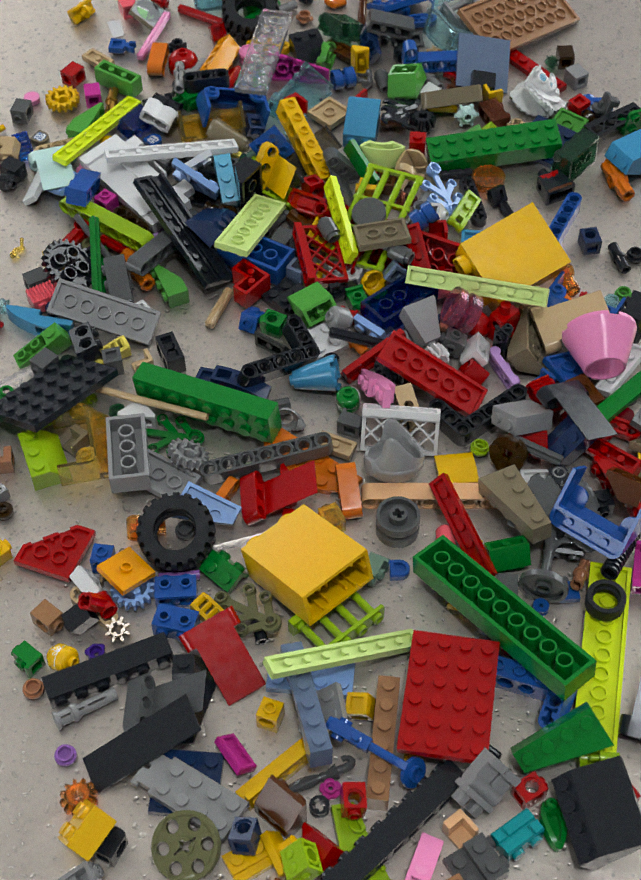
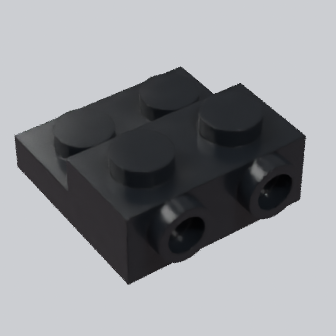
[261,278,305,317]

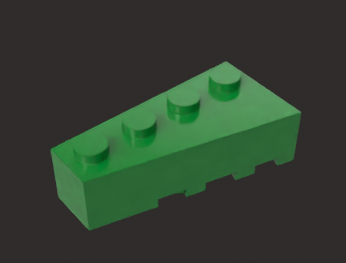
[511,701,614,773]

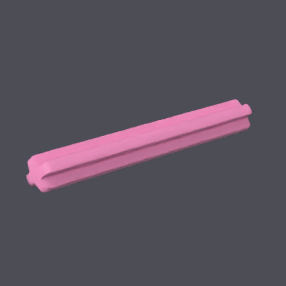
[137,11,171,61]

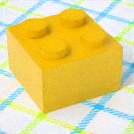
[57,799,117,862]

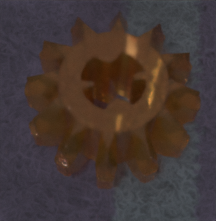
[59,778,99,817]

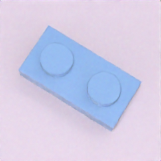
[353,313,386,339]

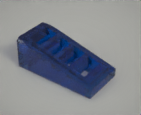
[11,131,33,162]

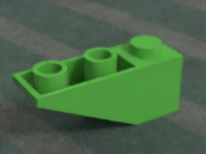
[149,264,190,309]
[13,322,72,369]

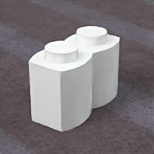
[139,97,178,133]

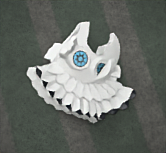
[509,64,568,118]

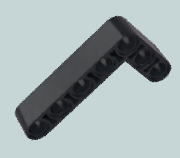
[237,314,320,388]
[429,384,527,447]

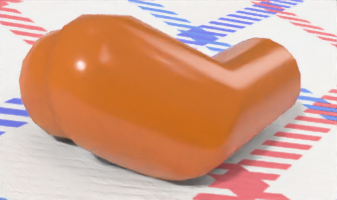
[324,0,347,9]

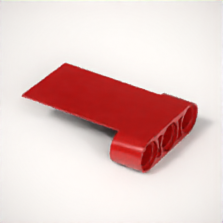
[240,460,318,526]
[178,606,266,706]

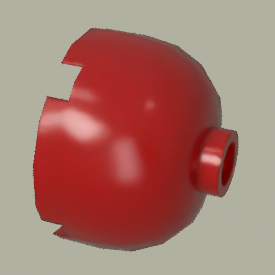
[168,48,198,76]

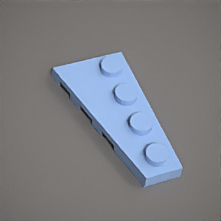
[266,663,355,699]

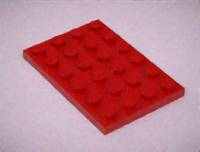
[396,630,500,763]

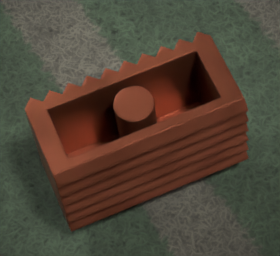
[478,97,511,127]

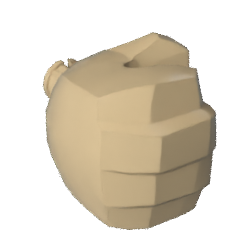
[393,149,428,193]

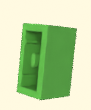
[387,63,427,99]
[287,281,337,328]

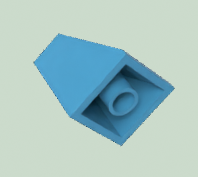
[343,96,381,147]
[604,129,641,175]

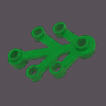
[147,414,205,459]

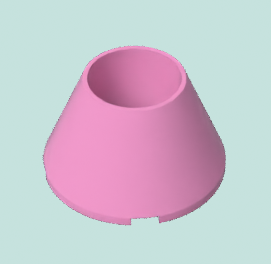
[562,310,637,380]

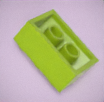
[18,430,73,491]

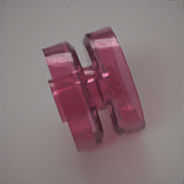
[440,287,483,333]

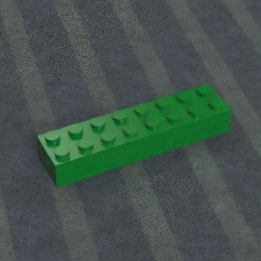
[426,118,562,175]
[132,362,282,443]

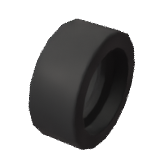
[584,579,627,621]

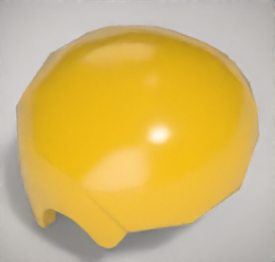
[360,269,387,299]

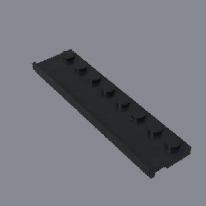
[133,173,233,289]

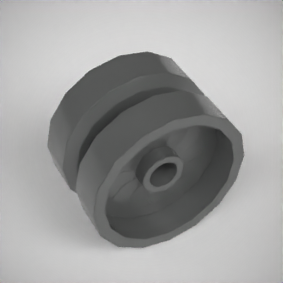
[376,496,420,548]

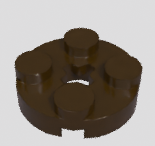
[489,434,529,471]

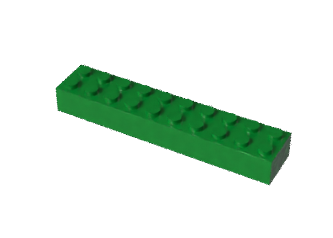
[412,535,597,701]

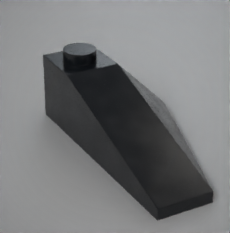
[172,654,217,745]

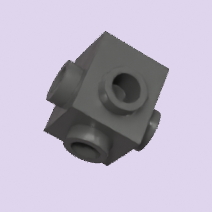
[438,326,468,358]

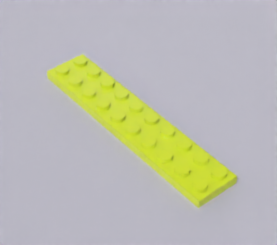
[575,562,632,752]

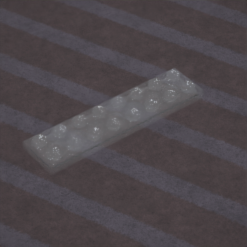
[235,9,293,96]

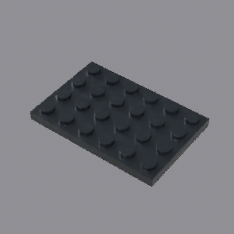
[0,354,119,433]

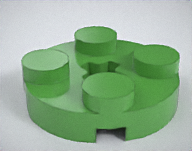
[316,41,336,71]

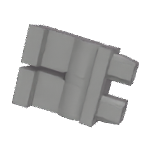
[452,747,521,818]

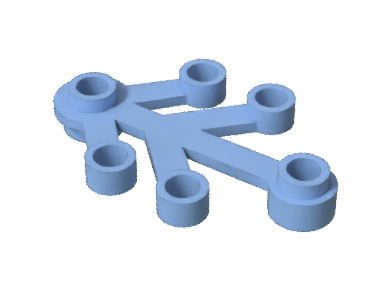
[420,162,463,219]

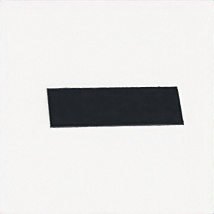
[83,694,202,795]

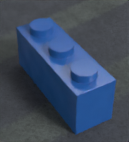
[64,168,101,207]

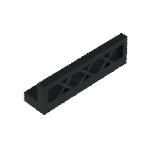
[581,102,641,140]

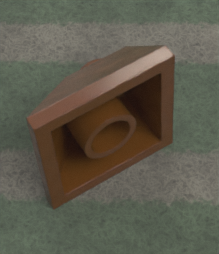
[606,466,641,509]

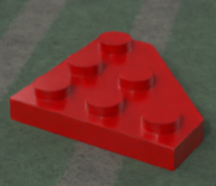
[13,525,96,583]

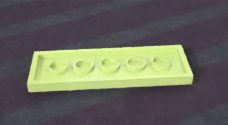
[214,194,286,257]

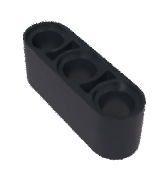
[183,68,230,94]

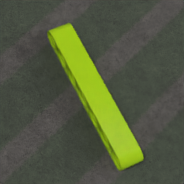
[59,197,154,251]

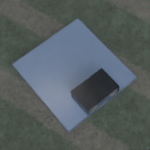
[455,33,510,94]

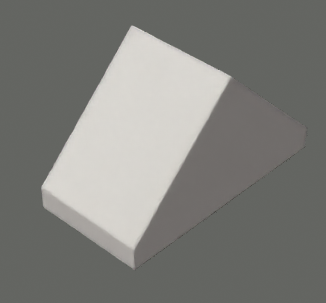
[117,402,157,429]

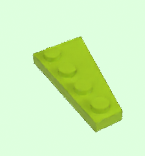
[330,802,390,880]

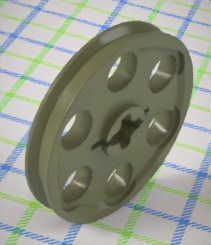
[151,810,221,880]

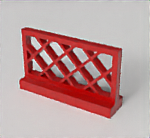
[292,222,349,287]

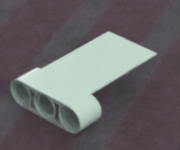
[28,145,77,191]

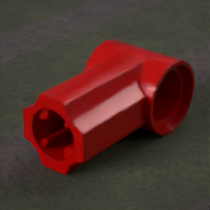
[297,198,332,219]
[62,219,89,246]
[77,591,118,619]

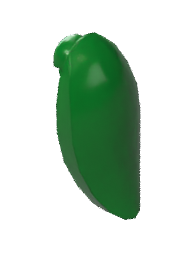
[539,797,567,853]

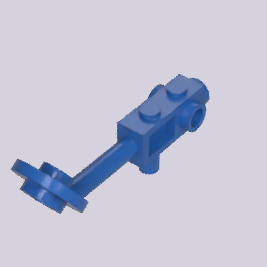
[326,716,426,789]

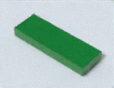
[343,139,380,185]

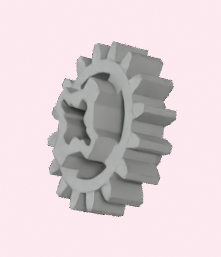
[167,438,209,471]

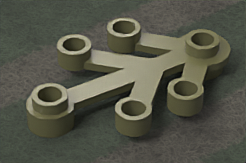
[214,583,282,638]

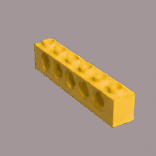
[276,97,331,185]

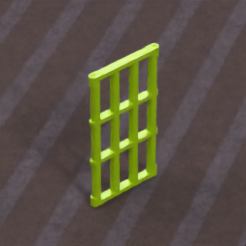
[325,163,424,273]

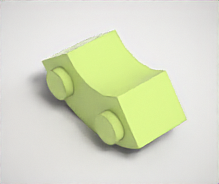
[359,140,406,169]

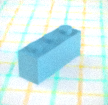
[213,153,239,208]

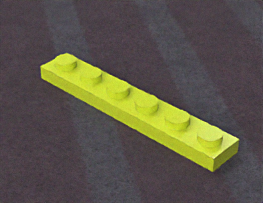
[323,175,358,264]

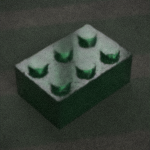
[551,128,600,181]

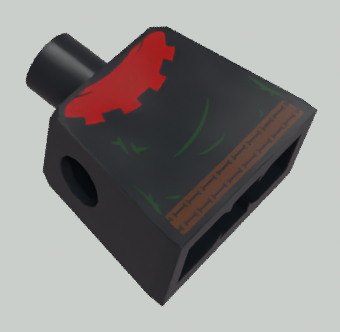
[536,168,575,206]

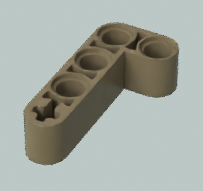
[420,84,483,110]

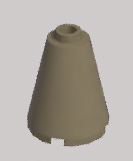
[204,117,250,153]

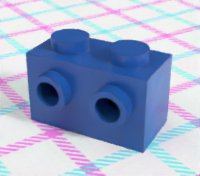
[154,574,198,609]
[151,603,201,642]

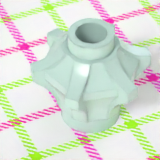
[454,103,479,127]

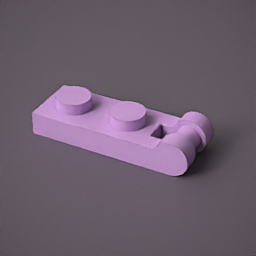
[488,346,520,389]

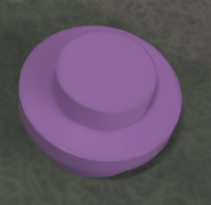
[54,744,77,767]

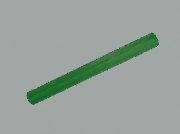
[89,216,103,292]

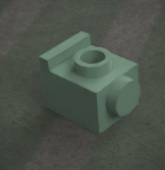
[365,552,389,587]

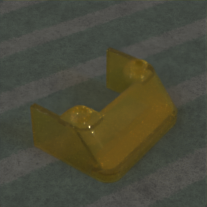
[176,101,246,143]
[52,403,109,486]

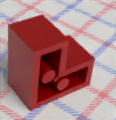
[232,258,271,309]

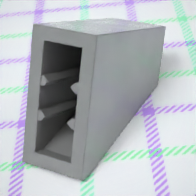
[399,295,441,349]

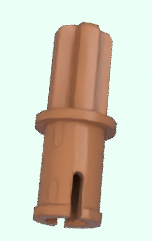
[570,558,590,591]

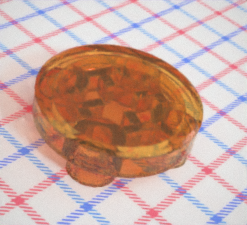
[472,165,506,193]

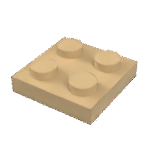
[307,96,347,130]

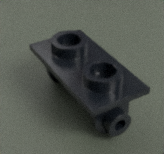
[492,323,514,360]

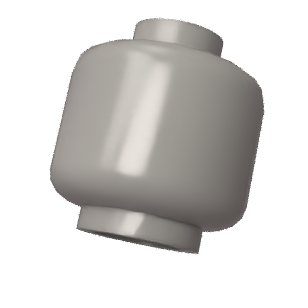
[325,306,353,330]

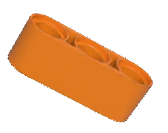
[147,42,169,76]
[335,462,363,520]

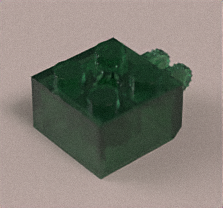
[317,12,364,43]

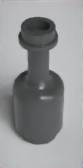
[380,245,415,265]

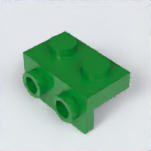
[199,549,249,594]

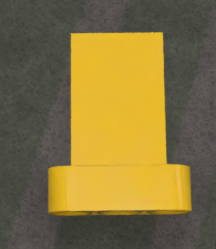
[255,142,297,199]

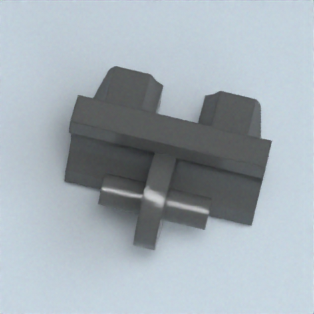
[591,91,620,119]

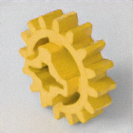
[45,85,80,113]

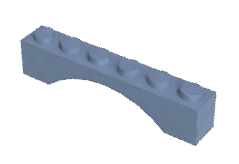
[281,641,333,768]

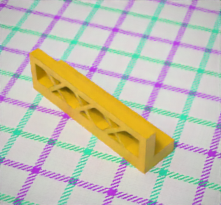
[235,737,308,811]

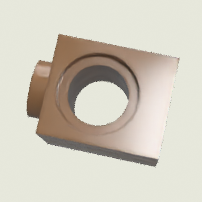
[30,599,65,637]

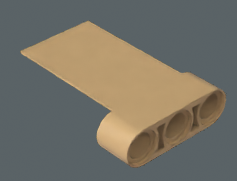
[529,290,610,355]

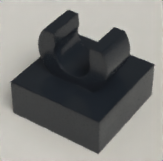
[486,184,508,207]

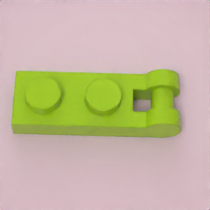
[446,189,481,234]

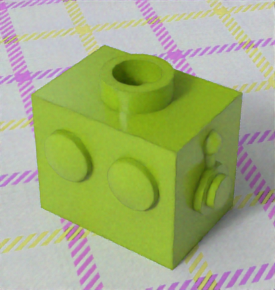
[280,837,324,880]

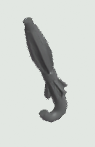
[289,755,355,793]

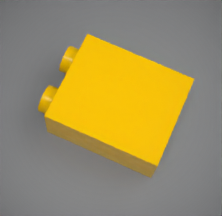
[453,202,571,312]
[241,504,374,626]

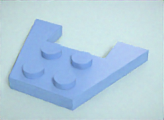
[171,157,219,200]

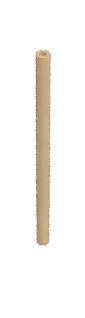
[95,386,209,421]

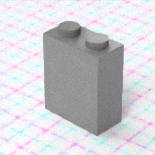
[491,399,553,436]

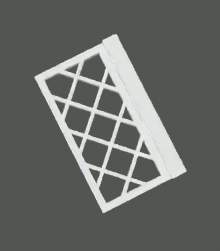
[360,403,441,456]

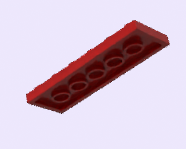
[376,330,488,417]

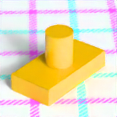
[260,830,297,877]

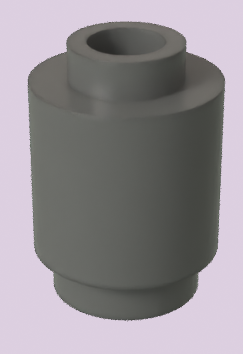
[317,217,341,243]

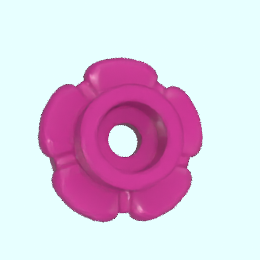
[319,778,341,801]

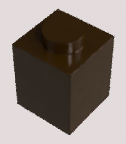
[555,45,575,70]

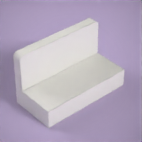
[460,332,490,367]

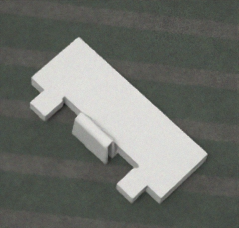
[79,134,195,233]

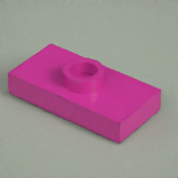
[214,733,257,775]

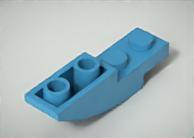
[6,304,74,336]

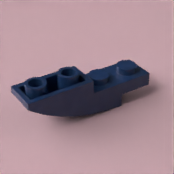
[360,22,382,65]
[196,365,272,399]

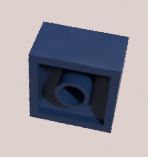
[547,415,597,466]

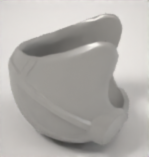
[364,418,424,483]

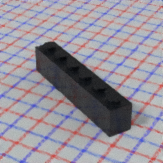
[41,632,173,709]

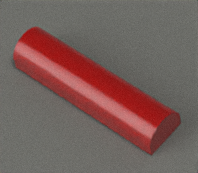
[585,438,641,476]

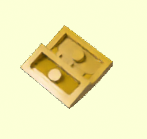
[434,452,479,483]

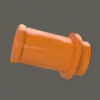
[348,342,370,356]

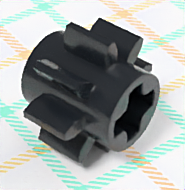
[168,38,187,54]

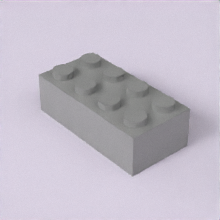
[105,413,152,493]

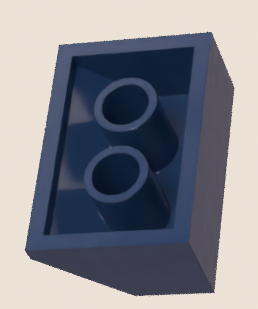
[185,208,237,247]

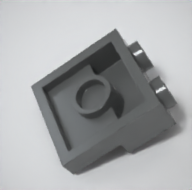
[442,832,510,880]

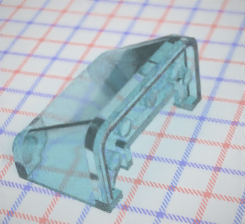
[268,61,334,120]

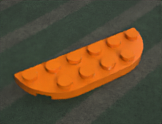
[264,428,363,495]

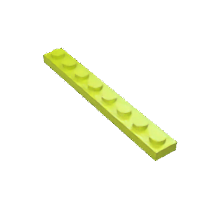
[52,95,141,166]

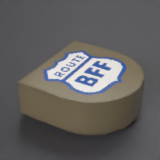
[30,130,50,146]

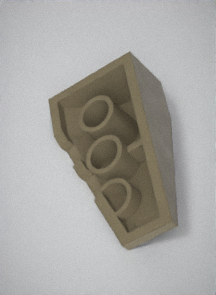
[507,308,546,375]

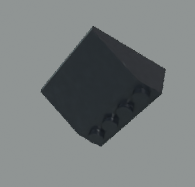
[551,755,641,871]

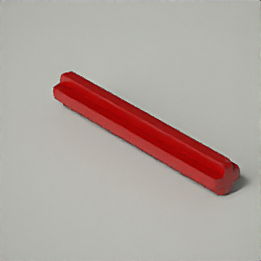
[177,4,222,25]

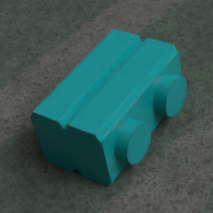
[490,808,545,862]

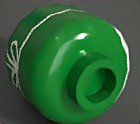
[336,386,360,413]

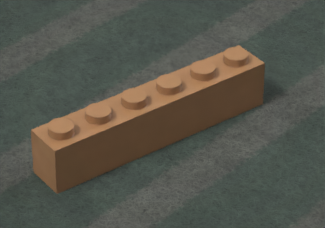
[366,675,400,812]

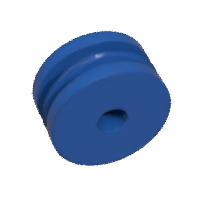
[532,598,549,616]

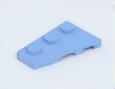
[170,481,242,526]

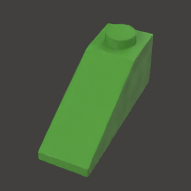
[66,102,105,138]

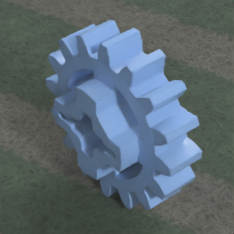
[110,578,155,611]

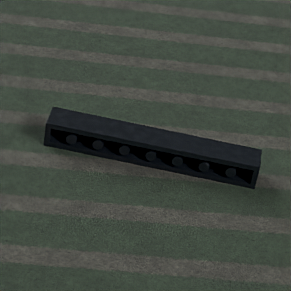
[321,760,464,880]

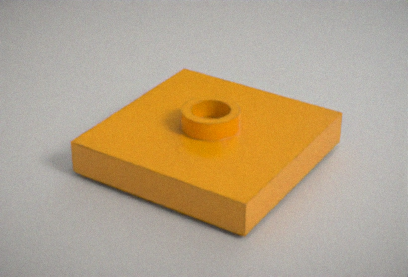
[96,546,156,596]

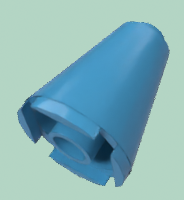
[289,354,342,392]

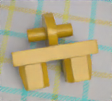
[67,0,96,24]

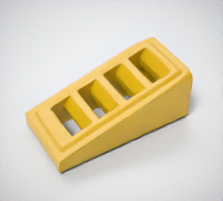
[190,592,224,622]

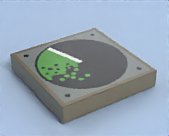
[128,0,165,31]

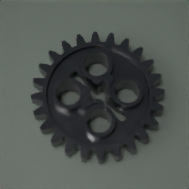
[41,239,92,287]

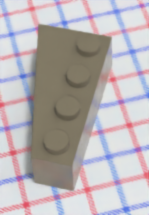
[478,464,551,544]

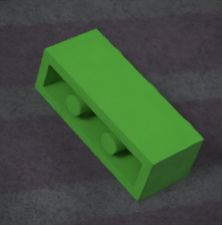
[94,60,143,98]

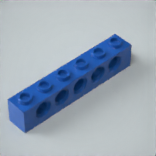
[495,656,549,702]

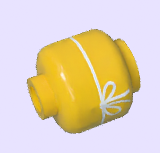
[46,643,79,671]

